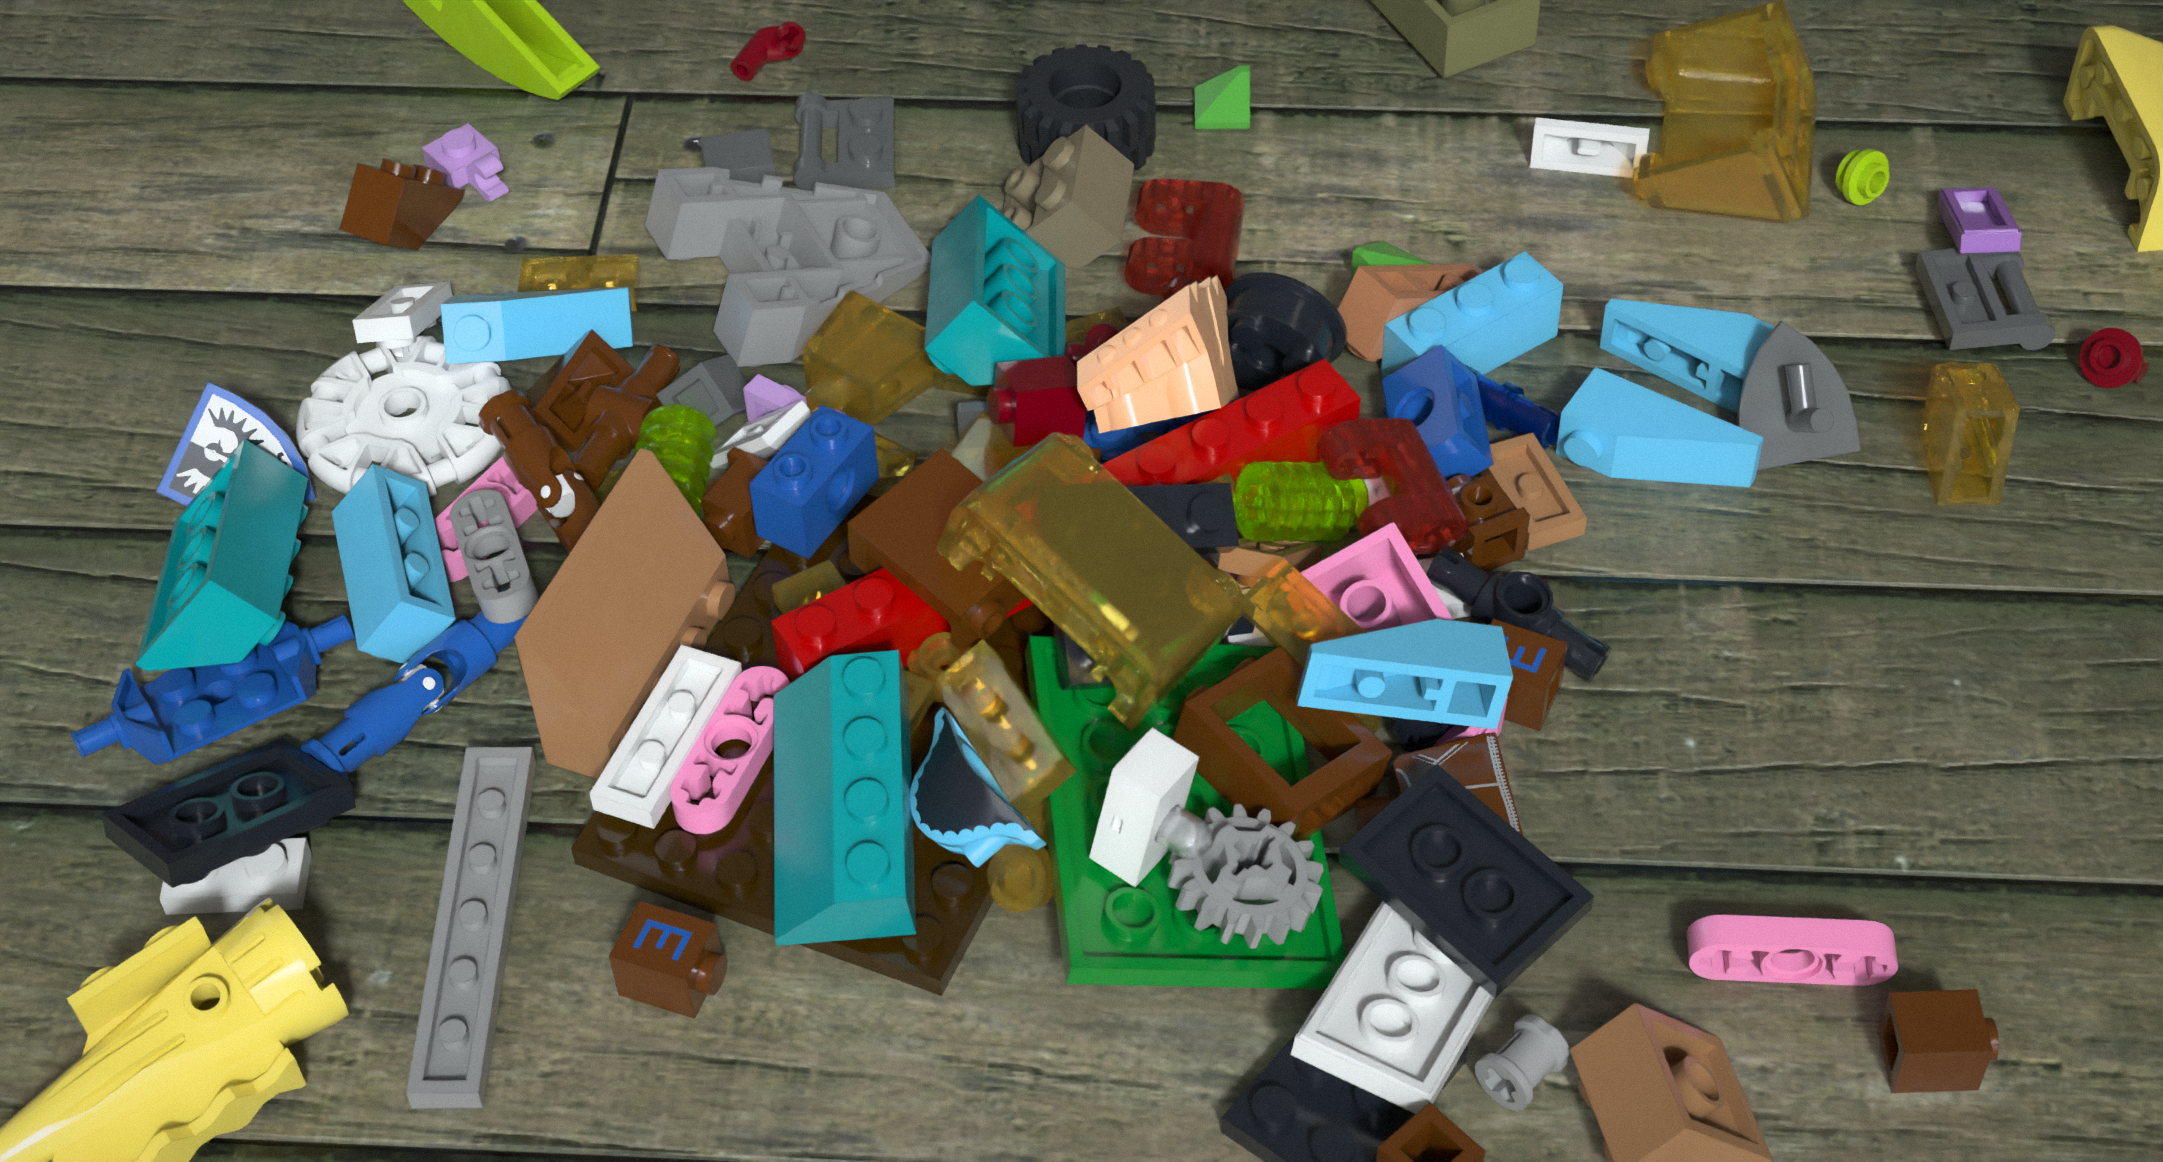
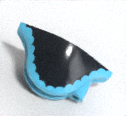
[910,707,1047,868]

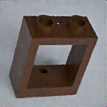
[1172,646,1393,843]

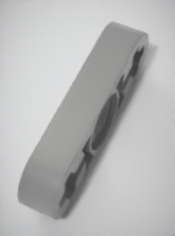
[450,489,539,624]

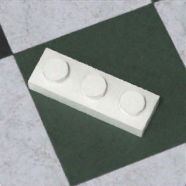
[589,645,742,829]

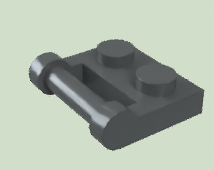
[793,93,895,191]
[1915,248,2055,350]

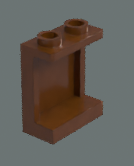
[847,448,1048,651]

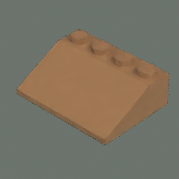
[514,448,735,779]

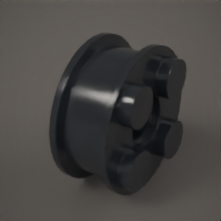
[1225,272,1347,392]

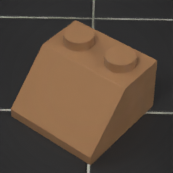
[1569,1003,1773,1162]

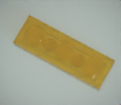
[933,639,1077,815]

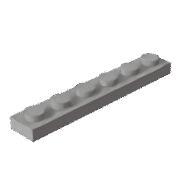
[406,747,536,1109]

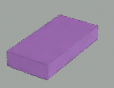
[1937,187,2022,254]

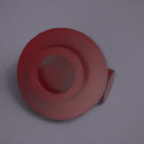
[2079,328,2149,389]

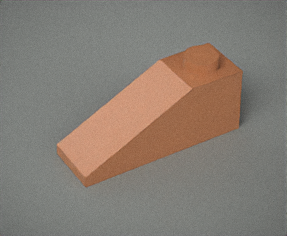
[1338,263,1484,362]

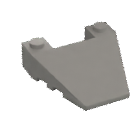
[645,167,932,367]

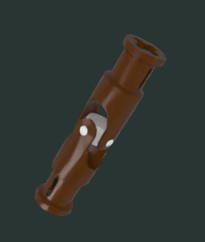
[478,390,602,554]

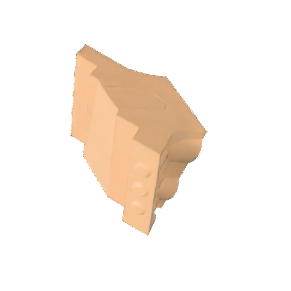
[1077,275,1239,433]

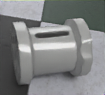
[1475,1014,1571,1111]

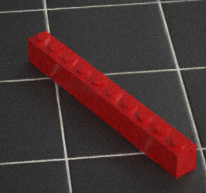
[771,359,1361,684]

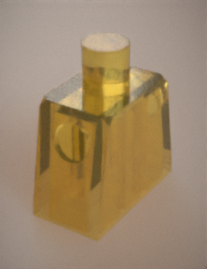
[802,290,943,425]
[1921,362,2020,505]

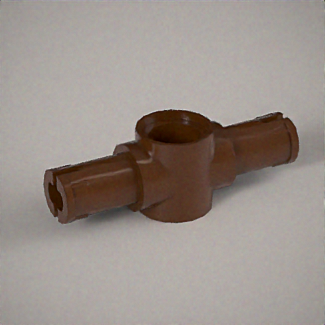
[571,345,680,493]

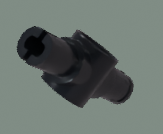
[1426,545,1612,683]

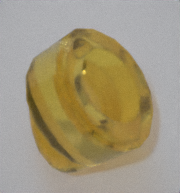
[987,844,1055,912]

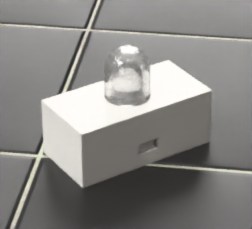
[1089,728,1212,887]

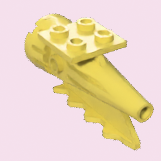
[0,898,348,1162]

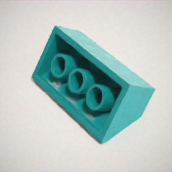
[924,194,1066,386]
[135,439,308,671]
[774,650,916,946]

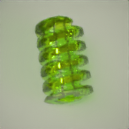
[632,404,718,516]
[1233,461,1369,542]

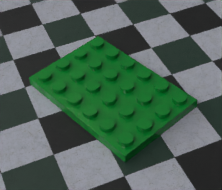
[1025,636,1346,989]

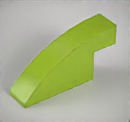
[402,0,600,100]

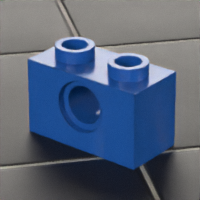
[1382,344,1494,499]
[749,405,879,559]

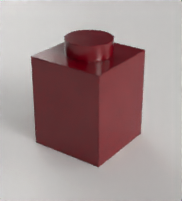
[987,355,1086,447]

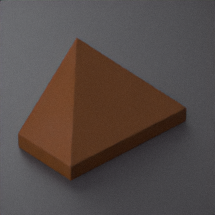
[527,329,635,453]

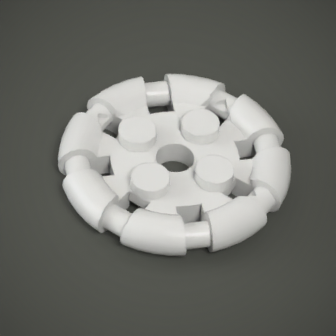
[296,335,512,497]

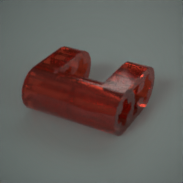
[1124,178,1246,296]
[1316,418,1470,554]

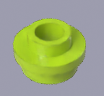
[1836,149,1889,206]

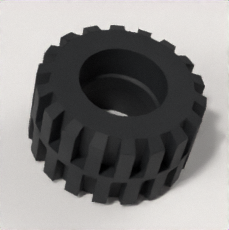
[1015,44,1156,170]

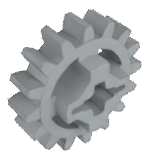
[1167,804,1324,949]

